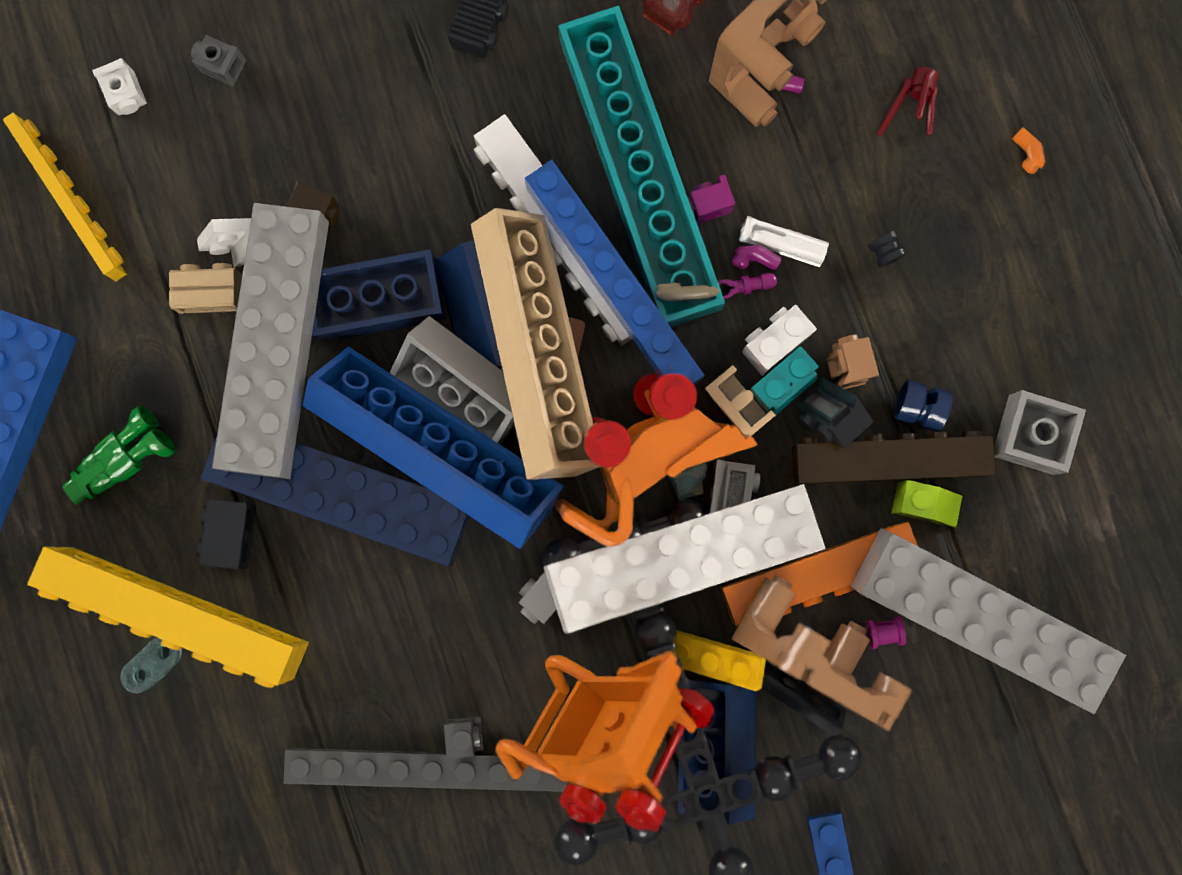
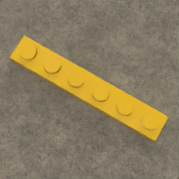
[3,112,127,281]

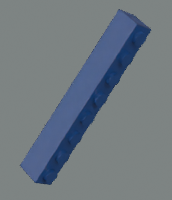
[525,160,704,385]

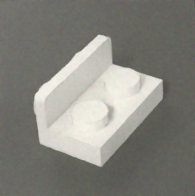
[197,218,251,267]

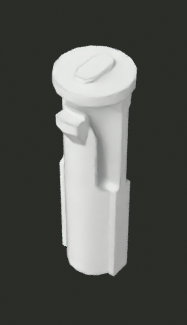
[739,216,829,267]

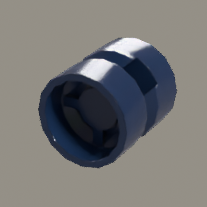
[893,379,953,432]

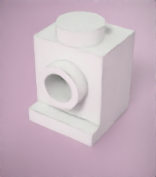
[92,58,147,116]

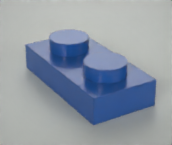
[807,811,853,875]

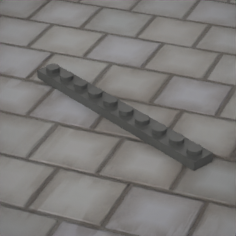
[283,748,614,793]

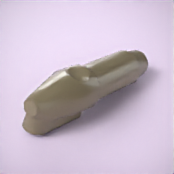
[656,283,719,301]

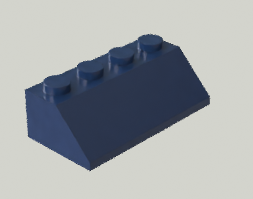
[436,240,503,371]
[678,679,756,824]

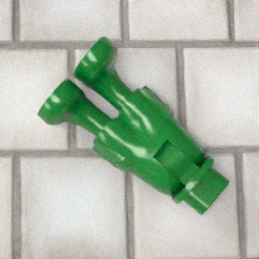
[62,405,177,505]

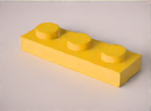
[674,630,766,691]

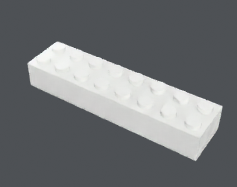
[544,484,826,633]

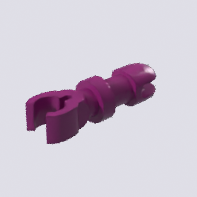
[717,273,777,299]

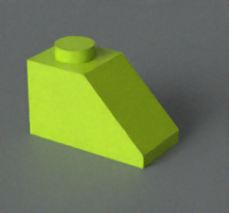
[891,480,962,528]

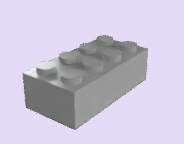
[390,316,515,444]

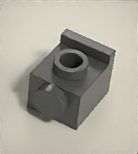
[191,35,247,87]
[444,716,484,759]

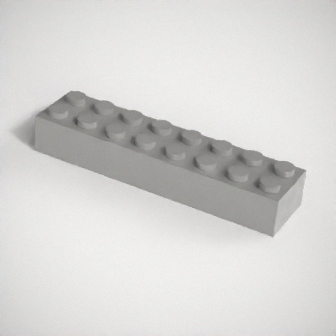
[212,203,329,479]
[850,528,1126,714]

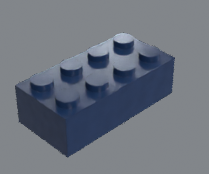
[312,249,447,343]

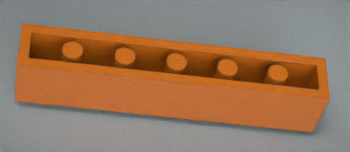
[720,522,918,626]

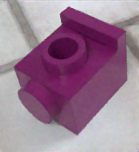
[687,175,735,224]

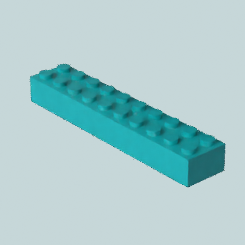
[558,5,725,327]

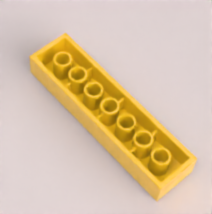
[27,547,309,688]

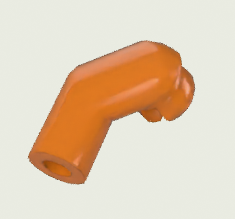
[1012,127,1046,174]

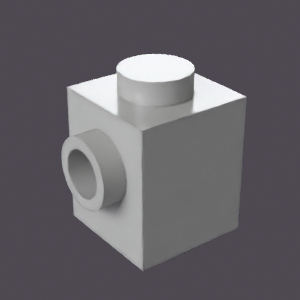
[519,572,556,624]

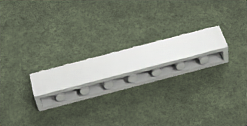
[473,114,631,346]

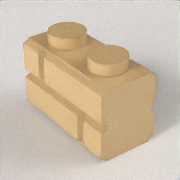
[169,263,242,314]

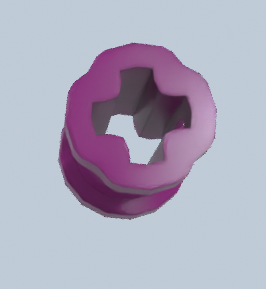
[865,616,906,649]

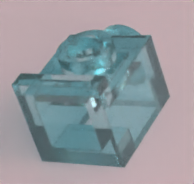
[669,462,707,501]

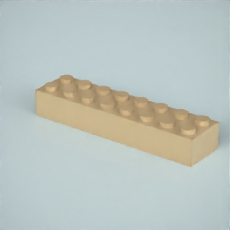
[471,208,601,480]

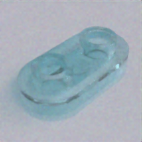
[120,637,182,693]

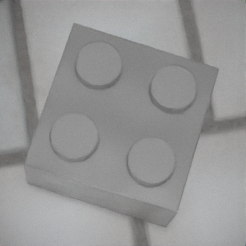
[994,390,1086,475]

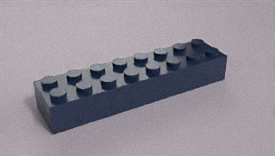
[200,433,470,566]

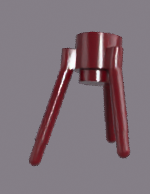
[877,67,939,136]

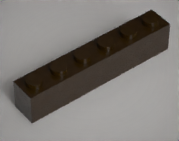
[792,431,996,485]

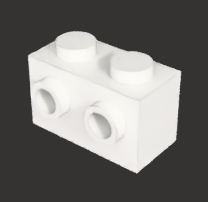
[742,305,817,376]

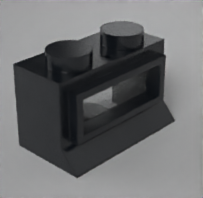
[796,376,873,448]

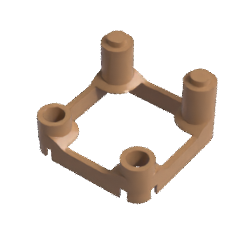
[709,0,827,127]
[731,575,912,731]

